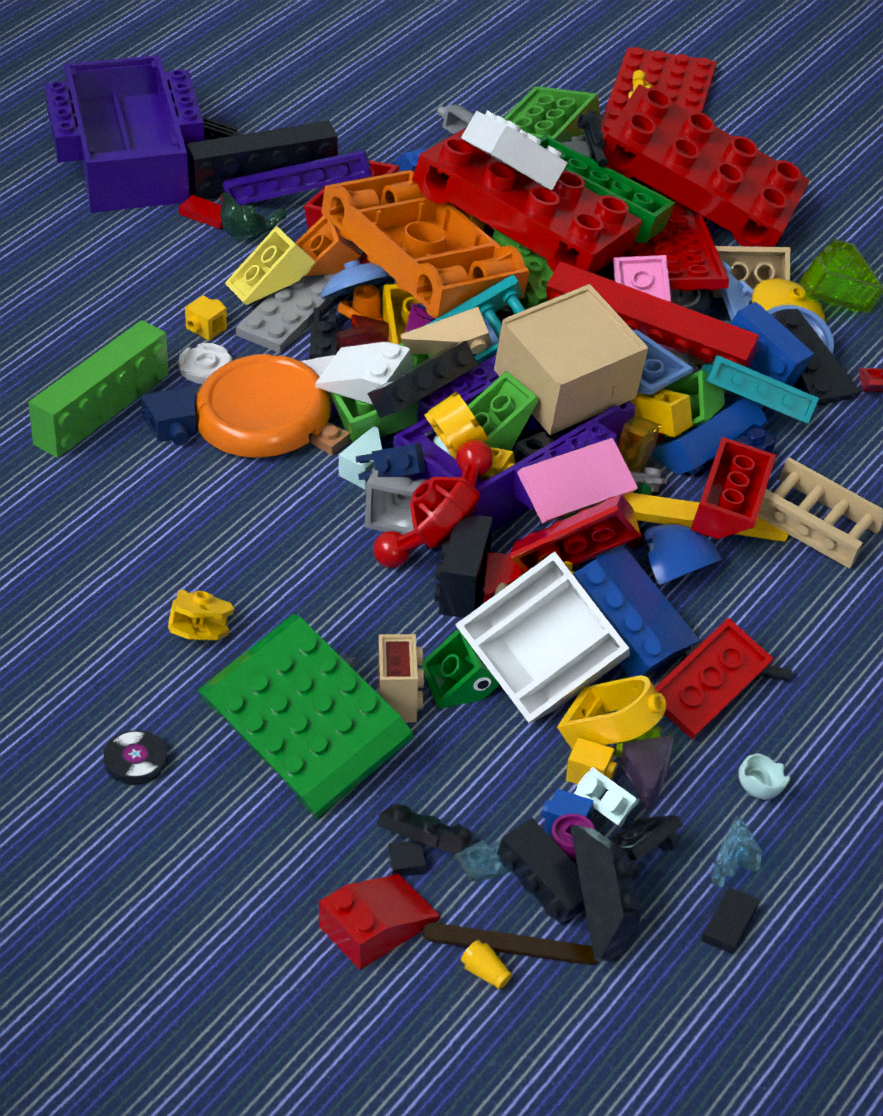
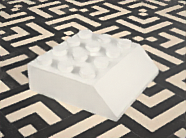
[455,551,630,723]

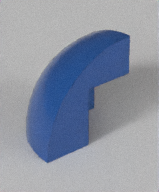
[645,524,723,585]

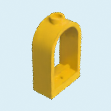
[557,676,666,750]

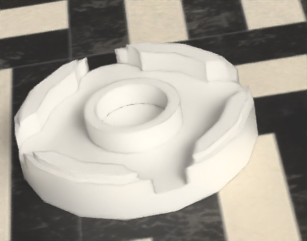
[178,343,232,384]

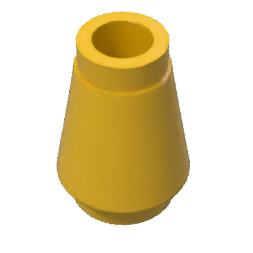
[461,940,512,990]

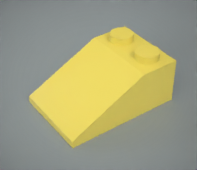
[225,226,315,305]

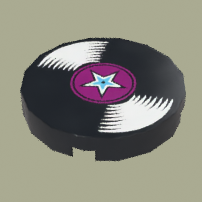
[103,730,168,785]

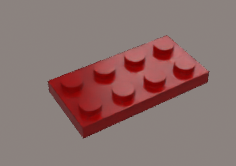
[655,617,774,740]

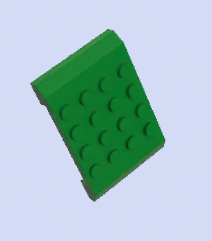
[197,614,414,819]

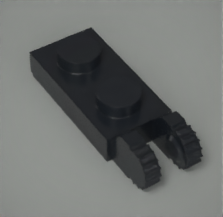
[310,308,338,359]
[377,804,473,854]

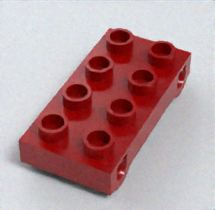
[602,84,810,247]
[412,127,643,274]

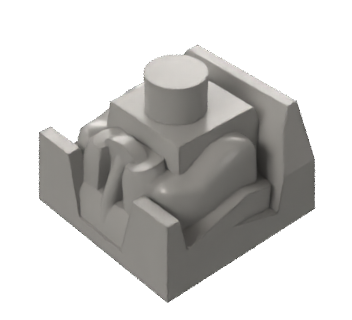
[365,470,427,535]

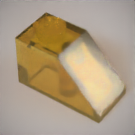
[618,415,661,472]

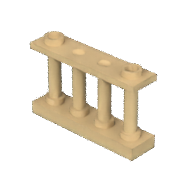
[758,457,883,569]

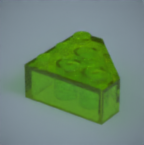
[799,238,883,313]

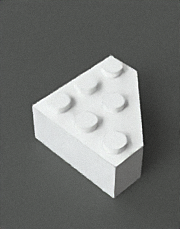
[461,111,567,190]

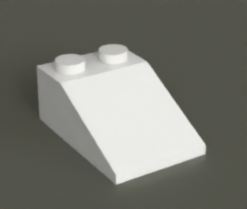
[315,342,413,404]

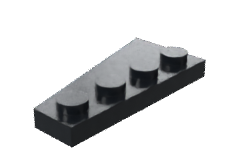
[773,309,860,405]

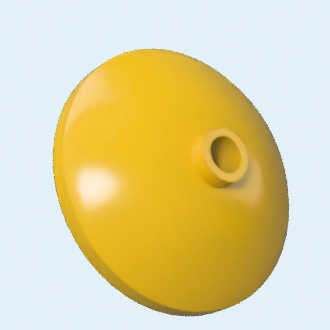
[751,278,825,322]

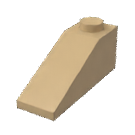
[400,307,492,355]

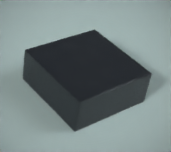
[388,841,426,877]

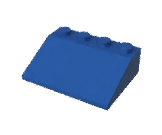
[572,549,700,677]

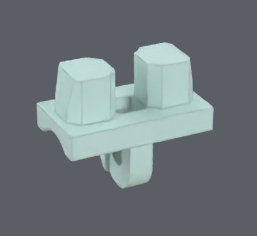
[574,767,639,827]

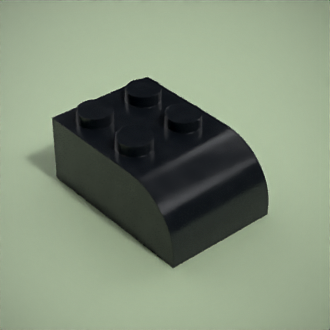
[434,516,493,618]

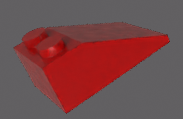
[319,874,440,970]

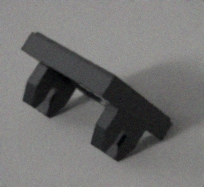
[610,815,683,881]

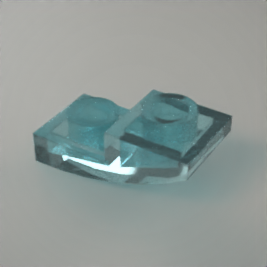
[455,839,512,882]

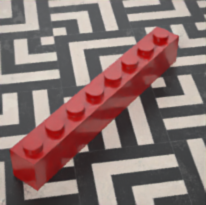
[546,261,759,368]

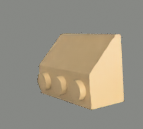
[712,246,790,298]

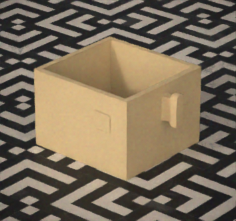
[494,284,648,435]

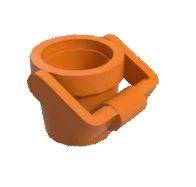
[337,284,384,328]

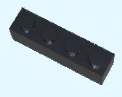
[367,340,478,418]

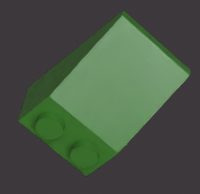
[468,371,539,451]

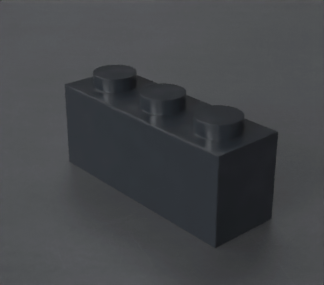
[497,818,585,926]

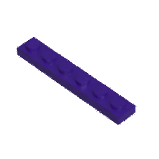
[223,150,372,207]

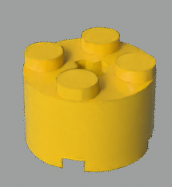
[424,392,489,459]

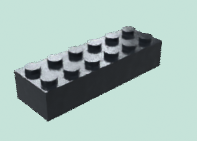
[187,121,338,199]

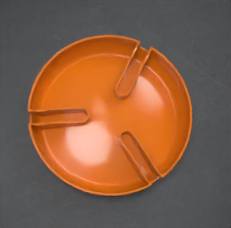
[194,354,331,457]

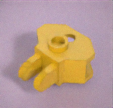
[168,590,234,641]

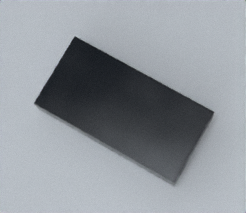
[702,887,760,954]

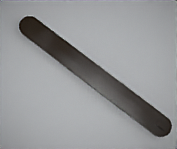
[423,923,600,965]

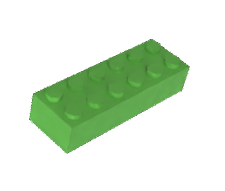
[28,320,169,458]

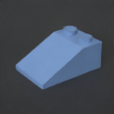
[633,329,692,395]

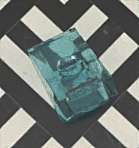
[711,816,762,888]

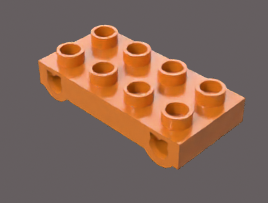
[321,170,530,319]

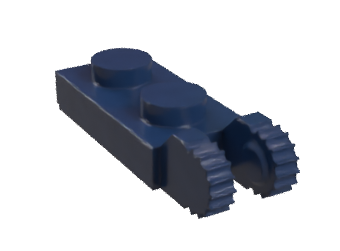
[355,443,426,480]

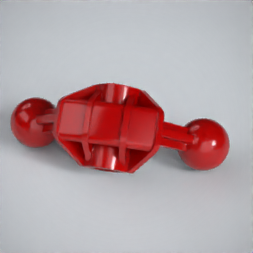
[373,439,493,568]

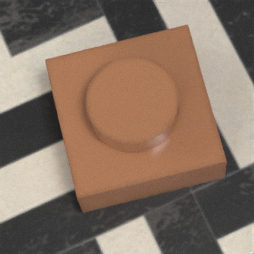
[311,423,350,455]

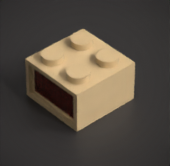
[378,634,424,722]

